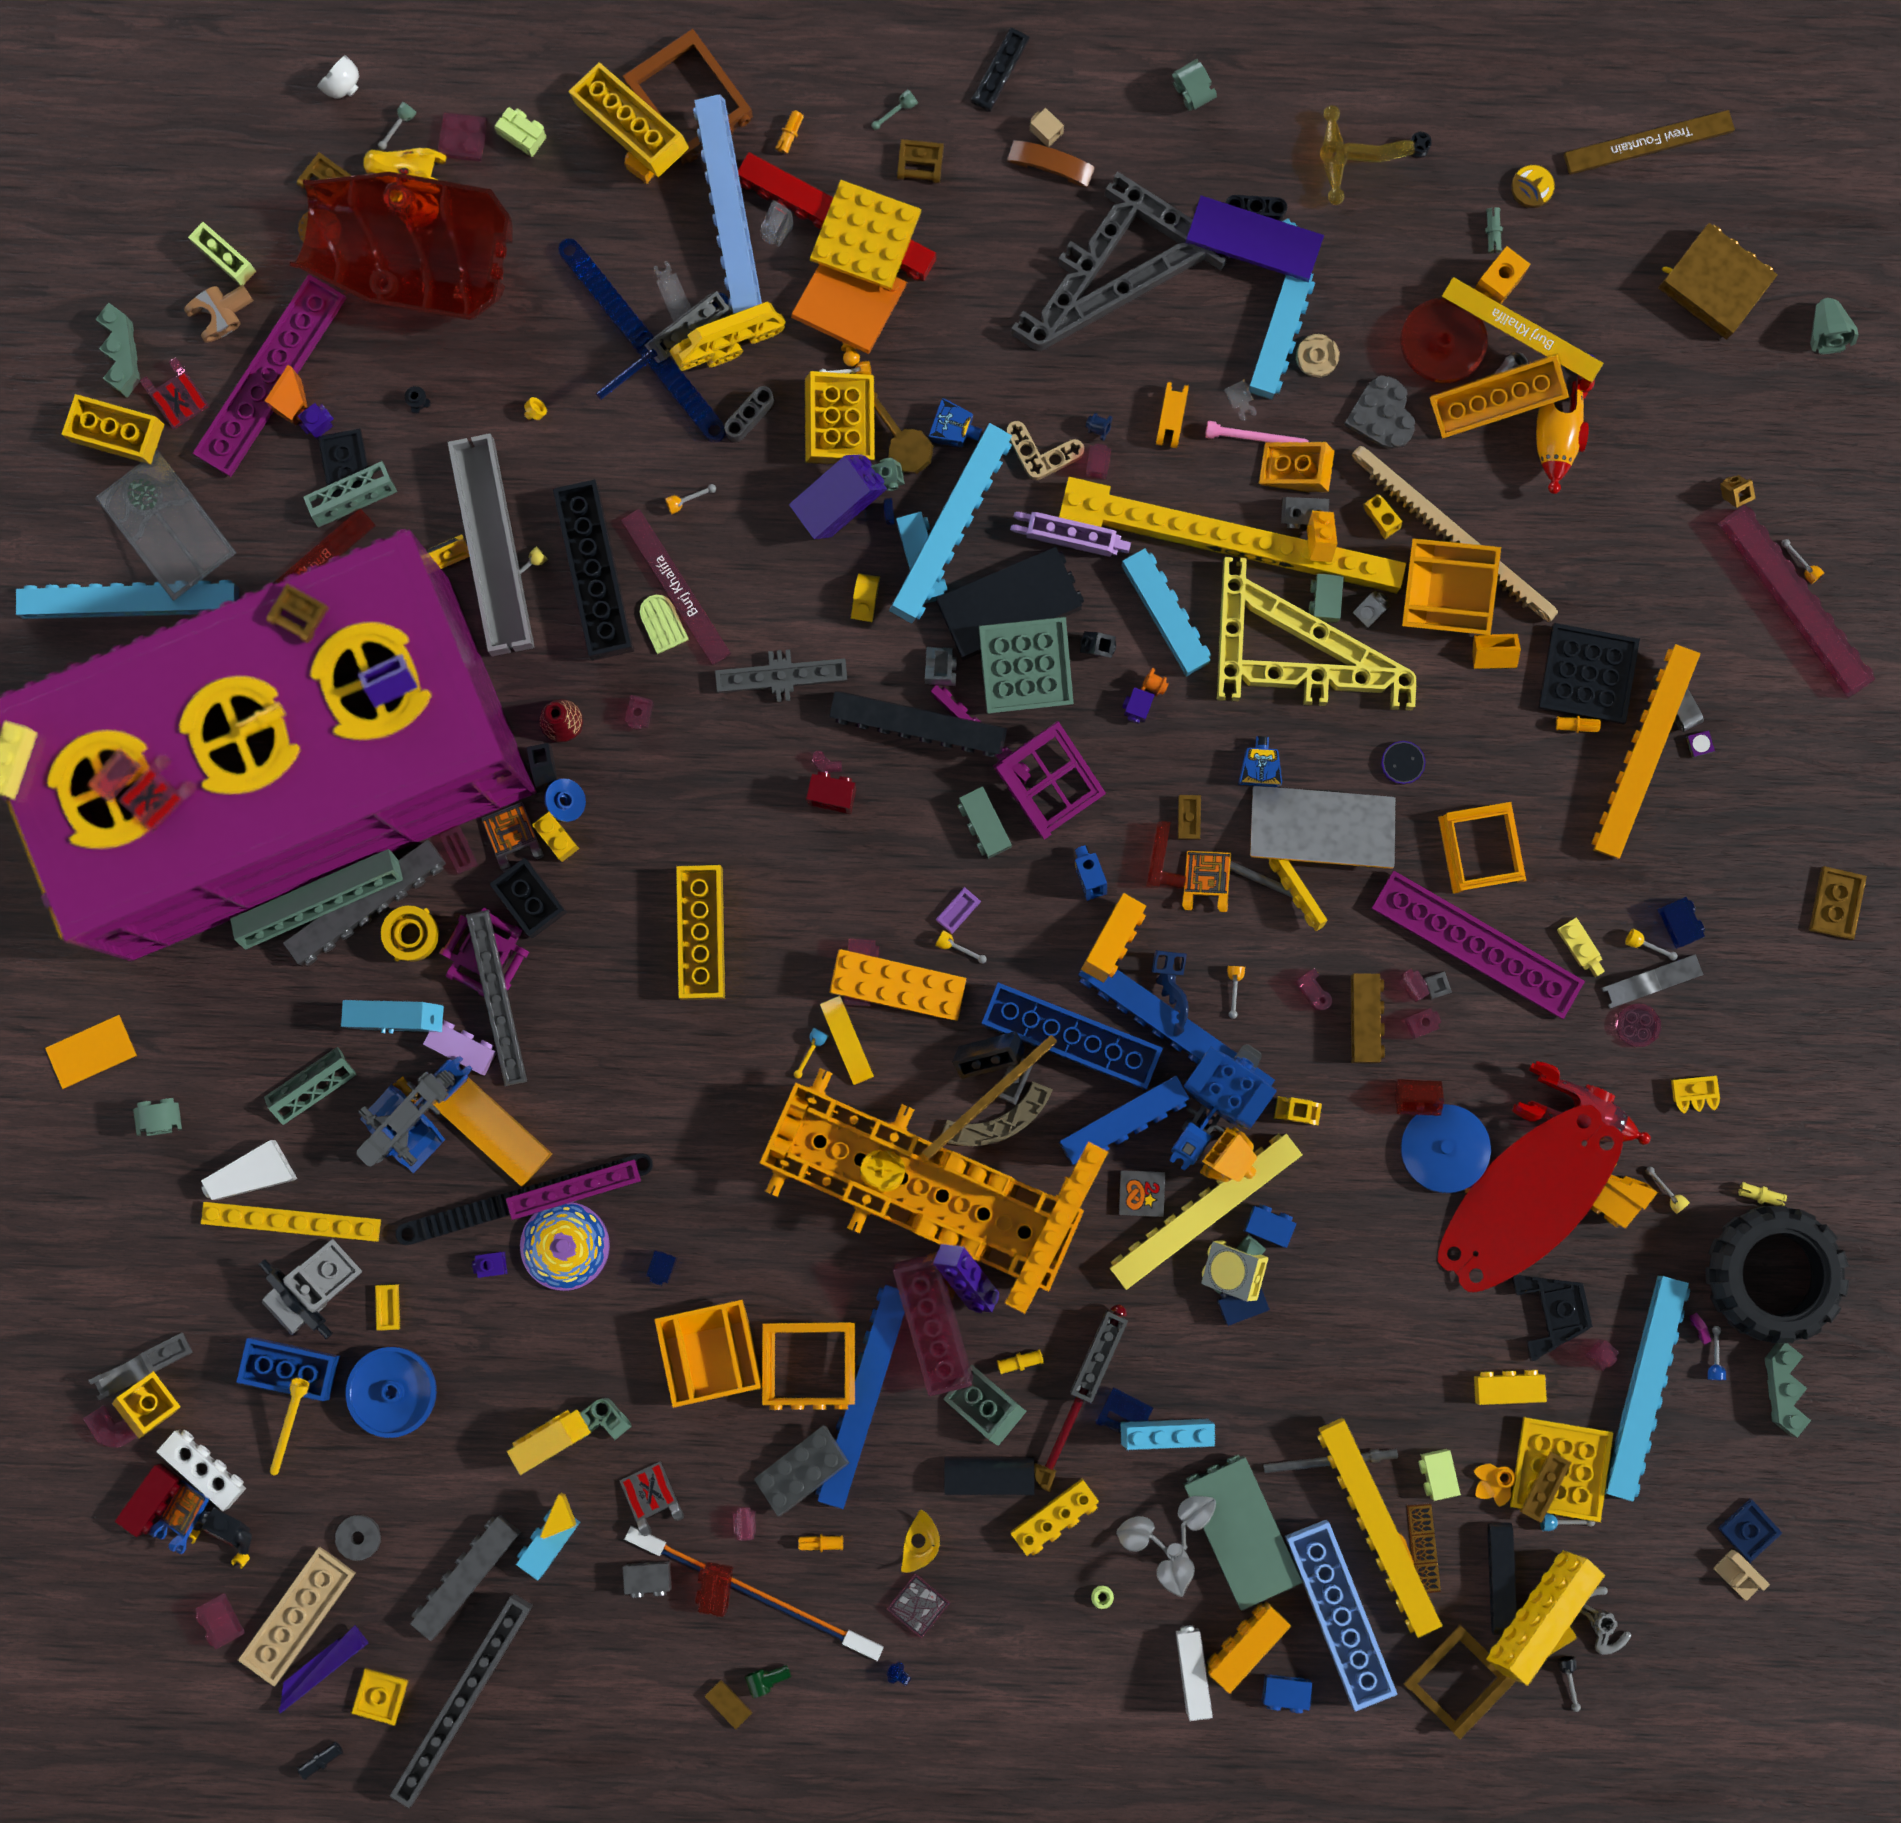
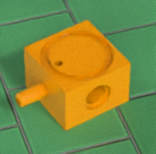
[1475,246,1531,304]

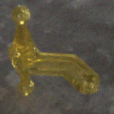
[1320,105,1415,205]

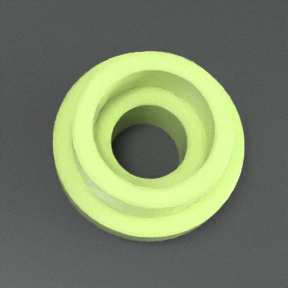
[1091,1586,1114,1609]

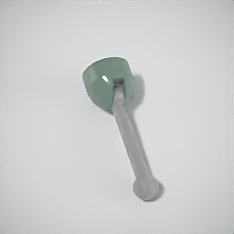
[378,102,417,150]

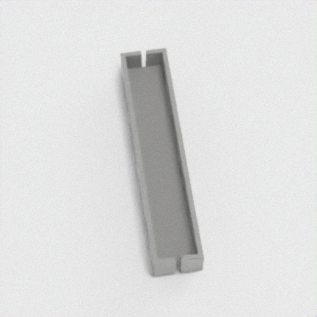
[448,434,535,657]

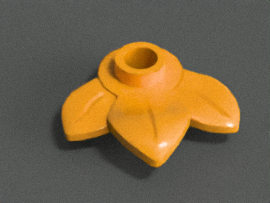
[1474,1464,1515,1507]

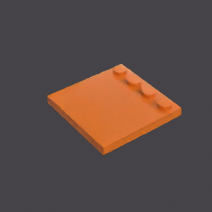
[792,264,907,354]

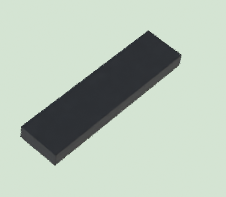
[971,27,1030,112]

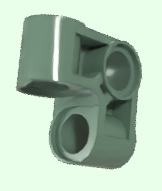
[580,1397,632,1441]

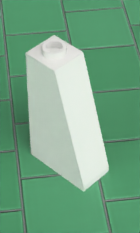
[201,1140,297,1200]
[1176,1625,1213,1721]

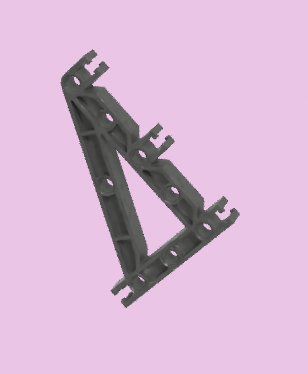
[1011,172,1230,351]

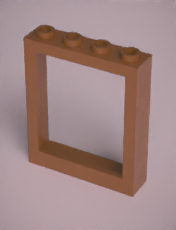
[623,29,753,165]

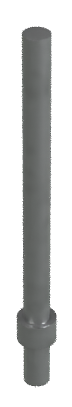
[1263,1449,1398,1473]

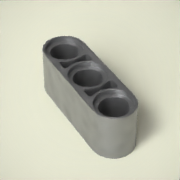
[724,386,774,442]
[1653,675,1704,732]

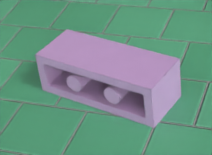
[423,1020,497,1075]

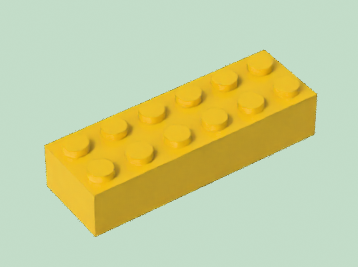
[569,62,689,177]
[676,865,725,1000]
[1486,1550,1605,1686]

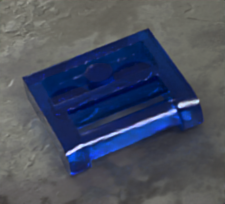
[1095,1387,1153,1434]

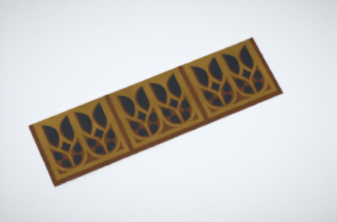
[1407,1504,1441,1593]

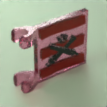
[140,358,210,430]
[119,755,197,833]

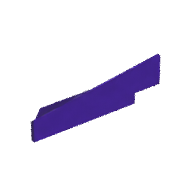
[278,1625,369,1713]

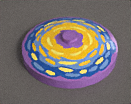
[520,1202,610,1291]

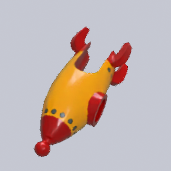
[1536,375,1595,494]

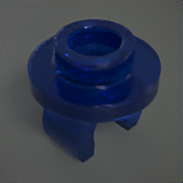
[887,1662,911,1686]

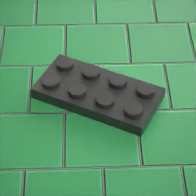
[754,1426,849,1516]

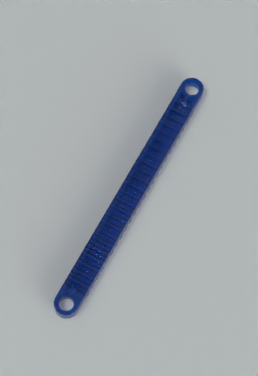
[558,238,726,442]

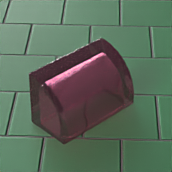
[89,747,142,801]

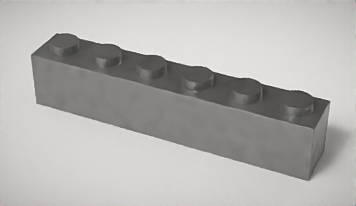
[410,1515,521,1641]

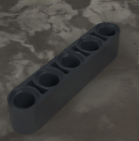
[1487,1523,1517,1635]

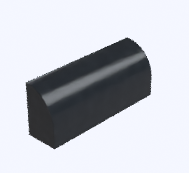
[944,1456,1034,1495]

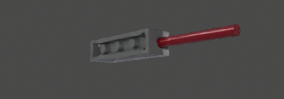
[1045,1305,1128,1470]

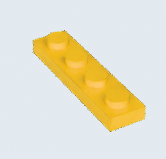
[1269,859,1327,931]

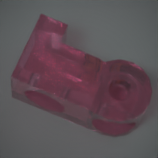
[1294,968,1332,1011]

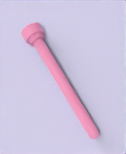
[1205,421,1309,442]

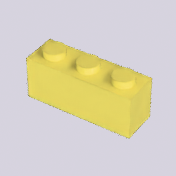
[0,721,37,800]

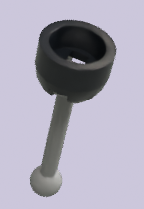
[1557,1656,1581,1712]

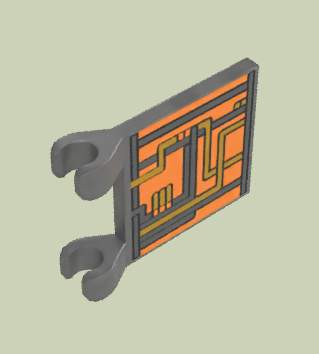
[481,802,543,872]

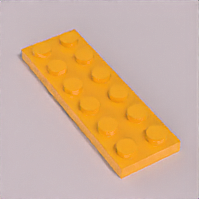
[829,949,966,1021]

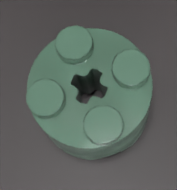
[1172,59,1217,111]
[133,1098,182,1136]

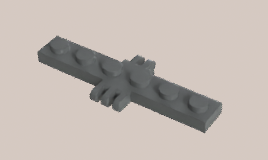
[715,649,848,702]

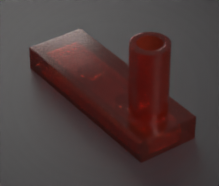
[1146,821,1186,888]

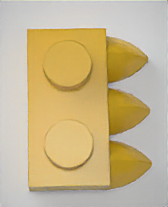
[1671,1076,1720,1113]

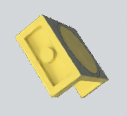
[1201,1240,1269,1301]

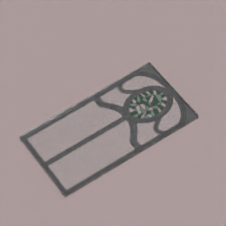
[95,450,237,601]

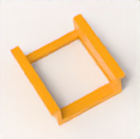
[1438,802,1526,894]

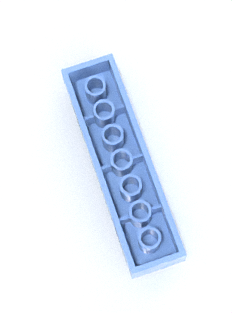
[1284,1520,1398,1711]

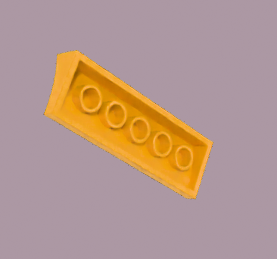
[1430,353,1569,439]
[434,1077,552,1187]

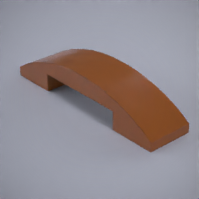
[1007,140,1095,188]

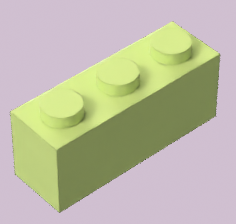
[188,222,256,286]

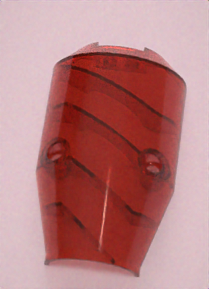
[290,172,513,321]

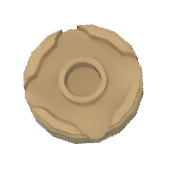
[1296,334,1339,378]

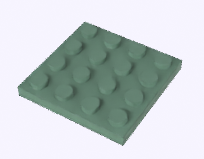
[978,617,1074,713]

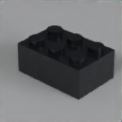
[490,858,568,939]

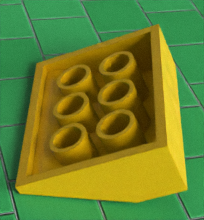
[805,371,875,464]

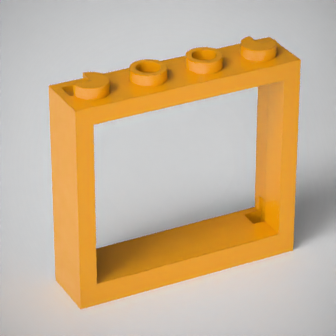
[762,1323,855,1410]

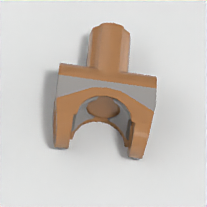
[184,284,254,342]

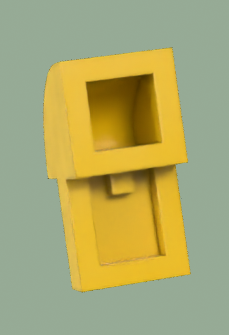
[851,573,880,622]

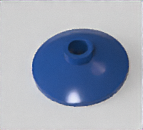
[544,778,586,822]

